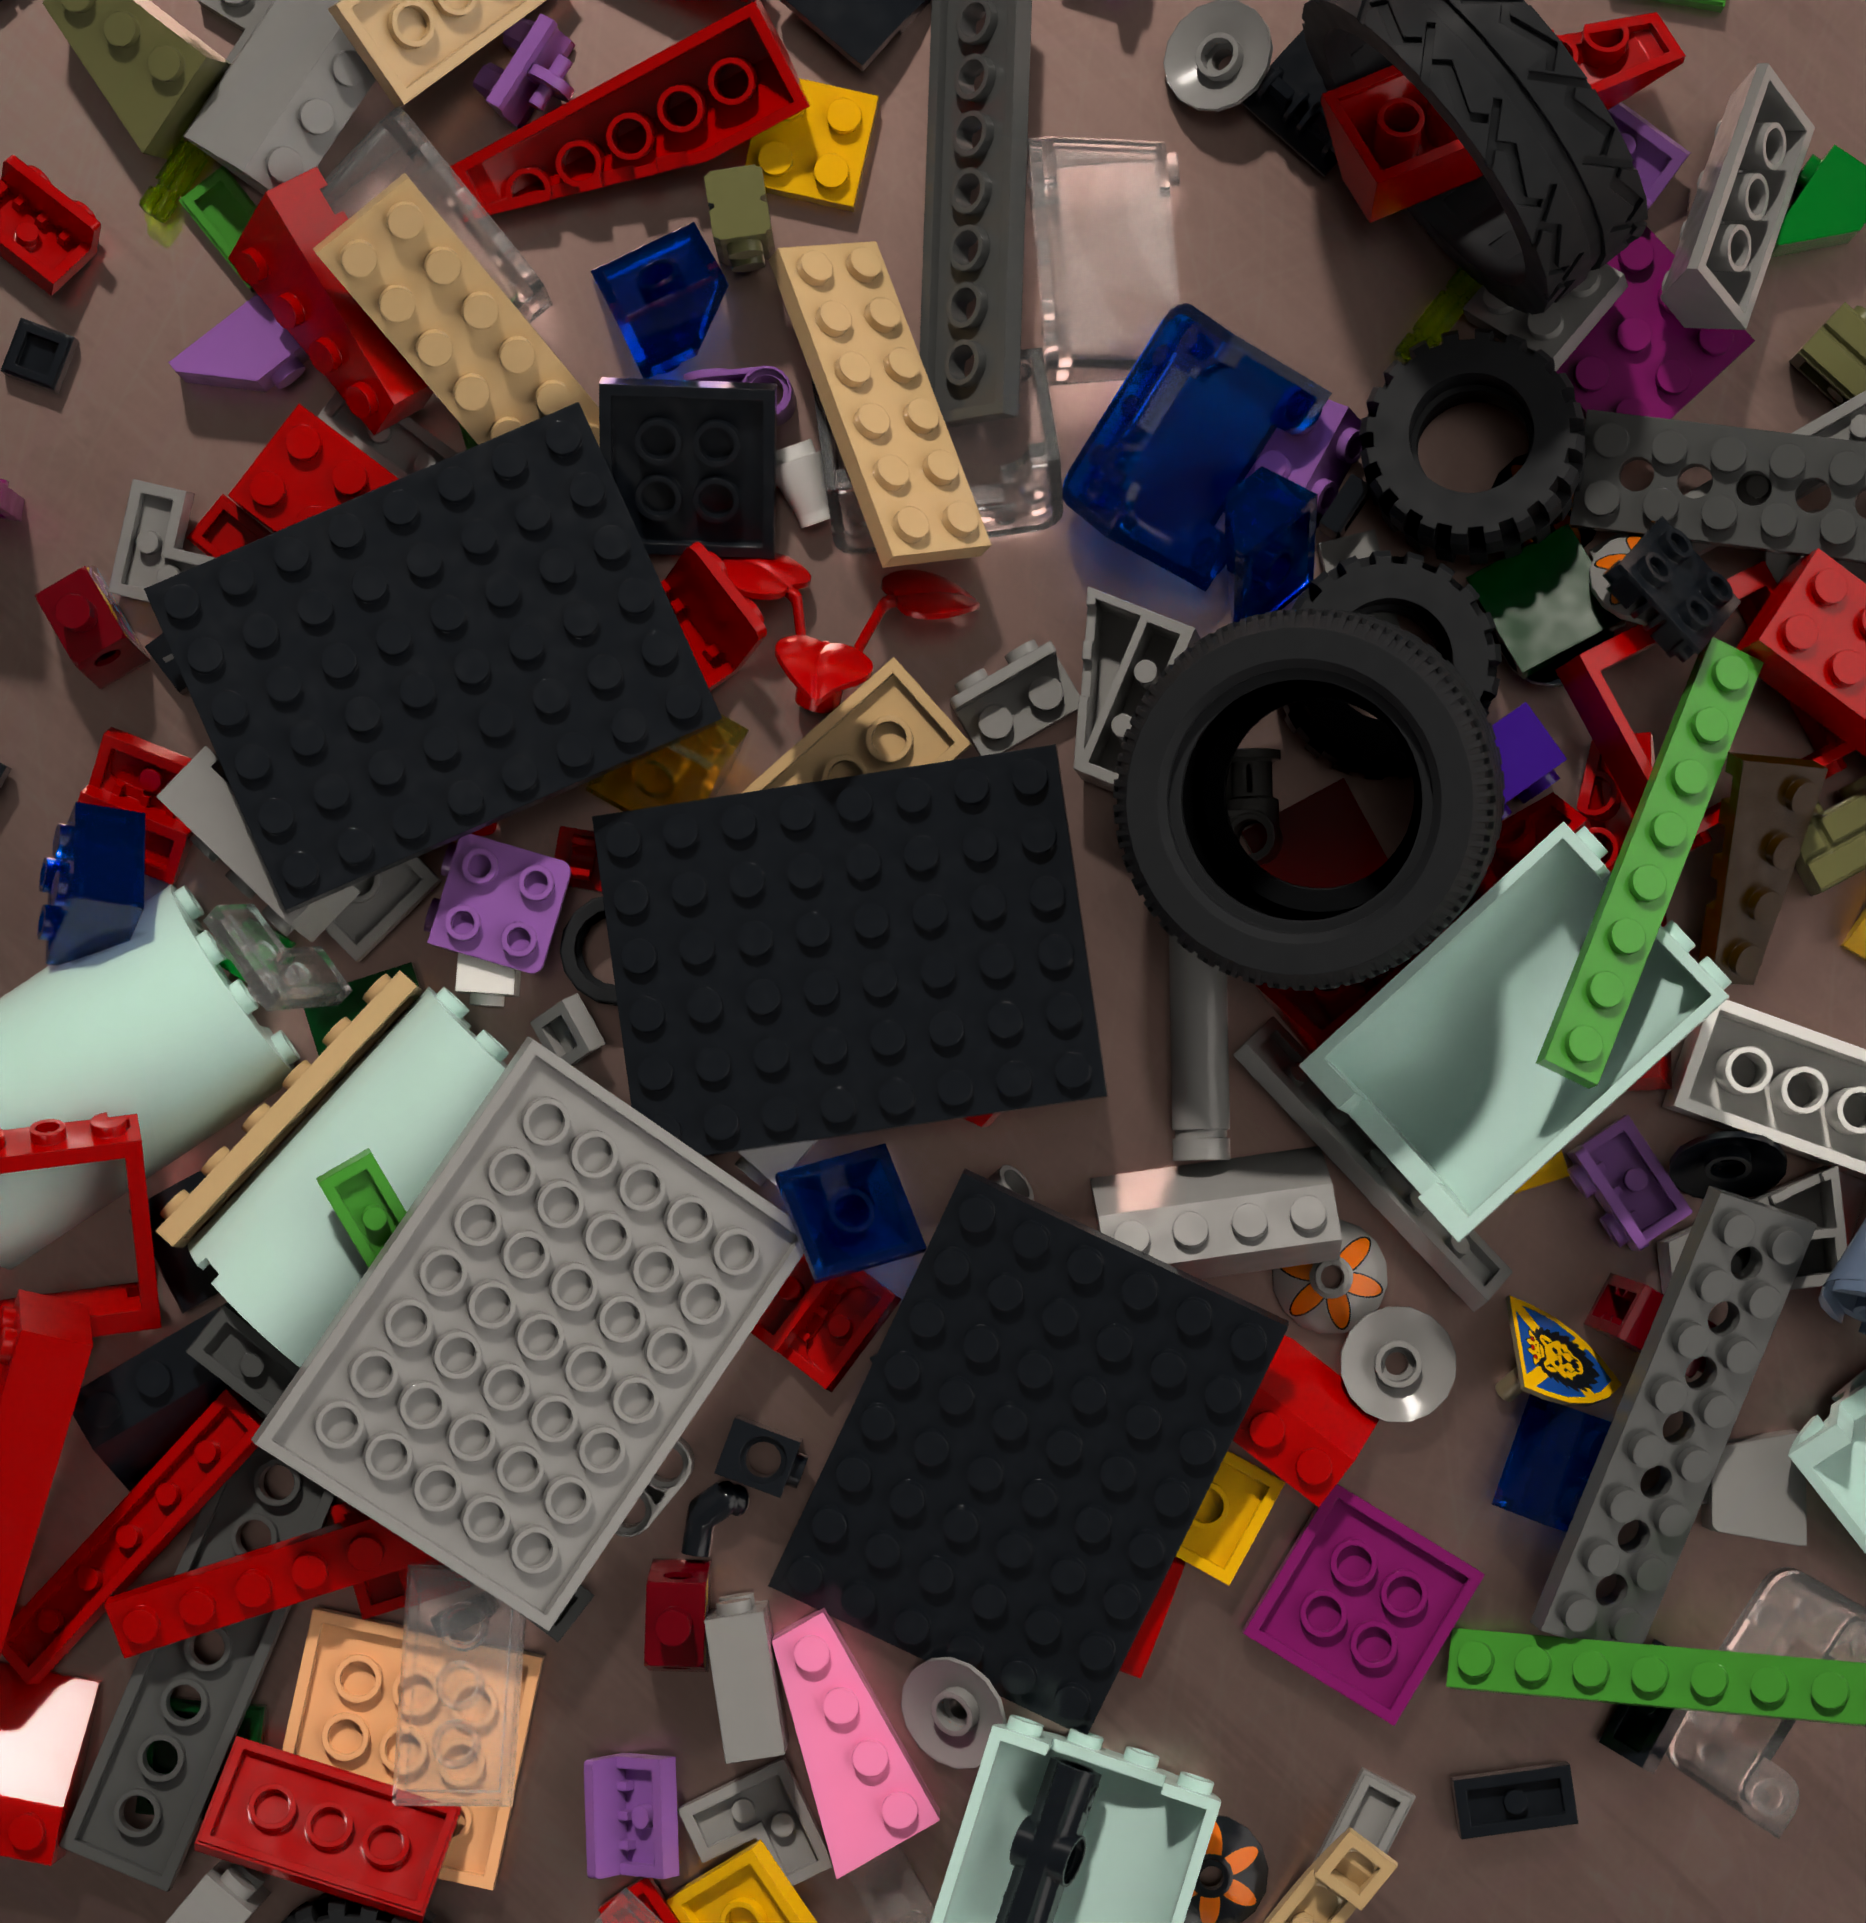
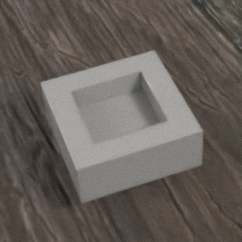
[530,993,606,1066]

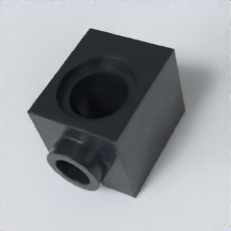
[714,1415,809,1498]

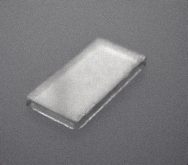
[392,1565,526,1807]

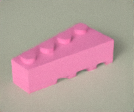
[771,1607,940,1879]

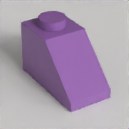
[168,294,310,392]

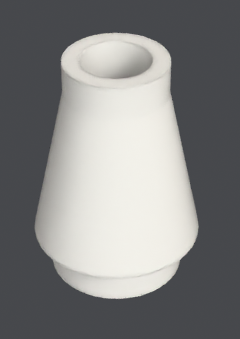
[776,439,833,529]

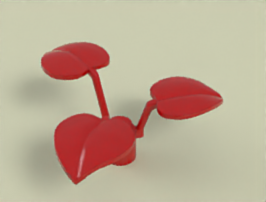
[719,552,980,713]

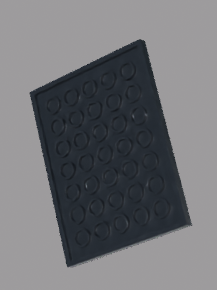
[144,402,723,913]
[592,744,1108,1157]
[768,1168,1289,1735]

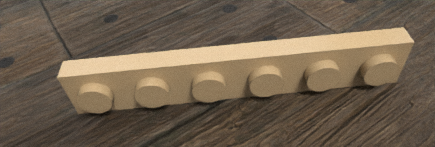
[156,970,424,1249]

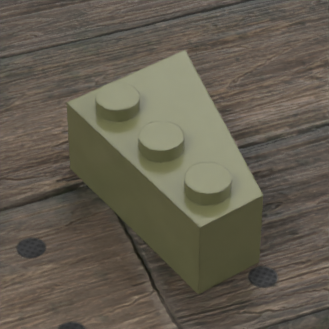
[43,0,231,160]

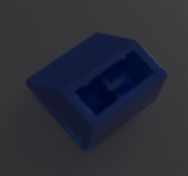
[37,802,146,966]
[1492,1394,1612,1532]

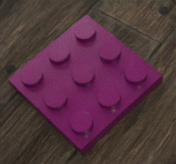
[1556,226,1755,419]
[1242,1484,1485,1726]

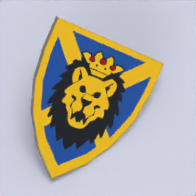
[1495,1295,1622,1407]

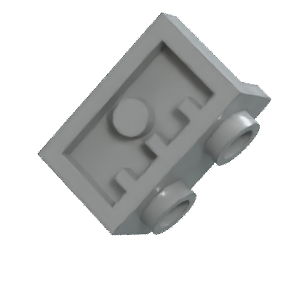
[950,639,1079,756]

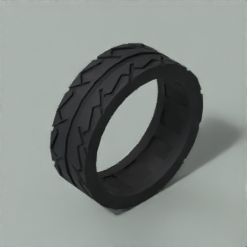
[1302,0,1648,315]

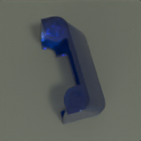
[1062,303,1332,592]

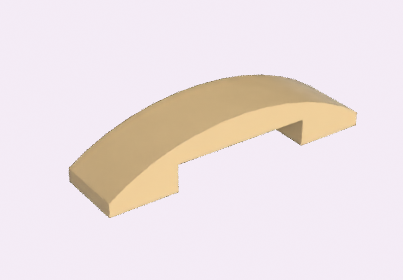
[1263,1827,1398,1923]

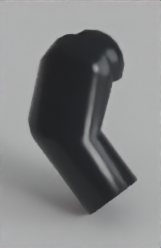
[681,1481,750,1558]

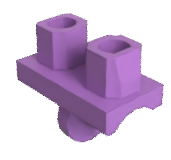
[473,13,575,130]

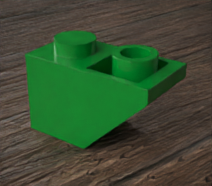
[1771,144,1866,258]

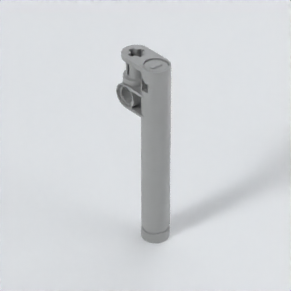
[1169,748,1283,1161]

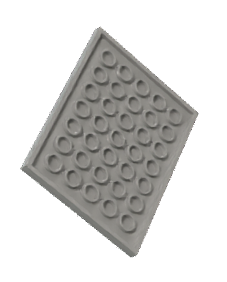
[251,1037,816,1631]

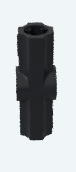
[996,1757,1102,1923]

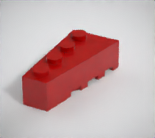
[228,166,434,435]

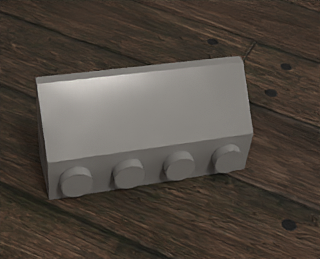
[182,0,376,195]
[1660,63,1815,330]
[1090,1146,1342,1279]

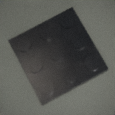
[599,377,777,559]

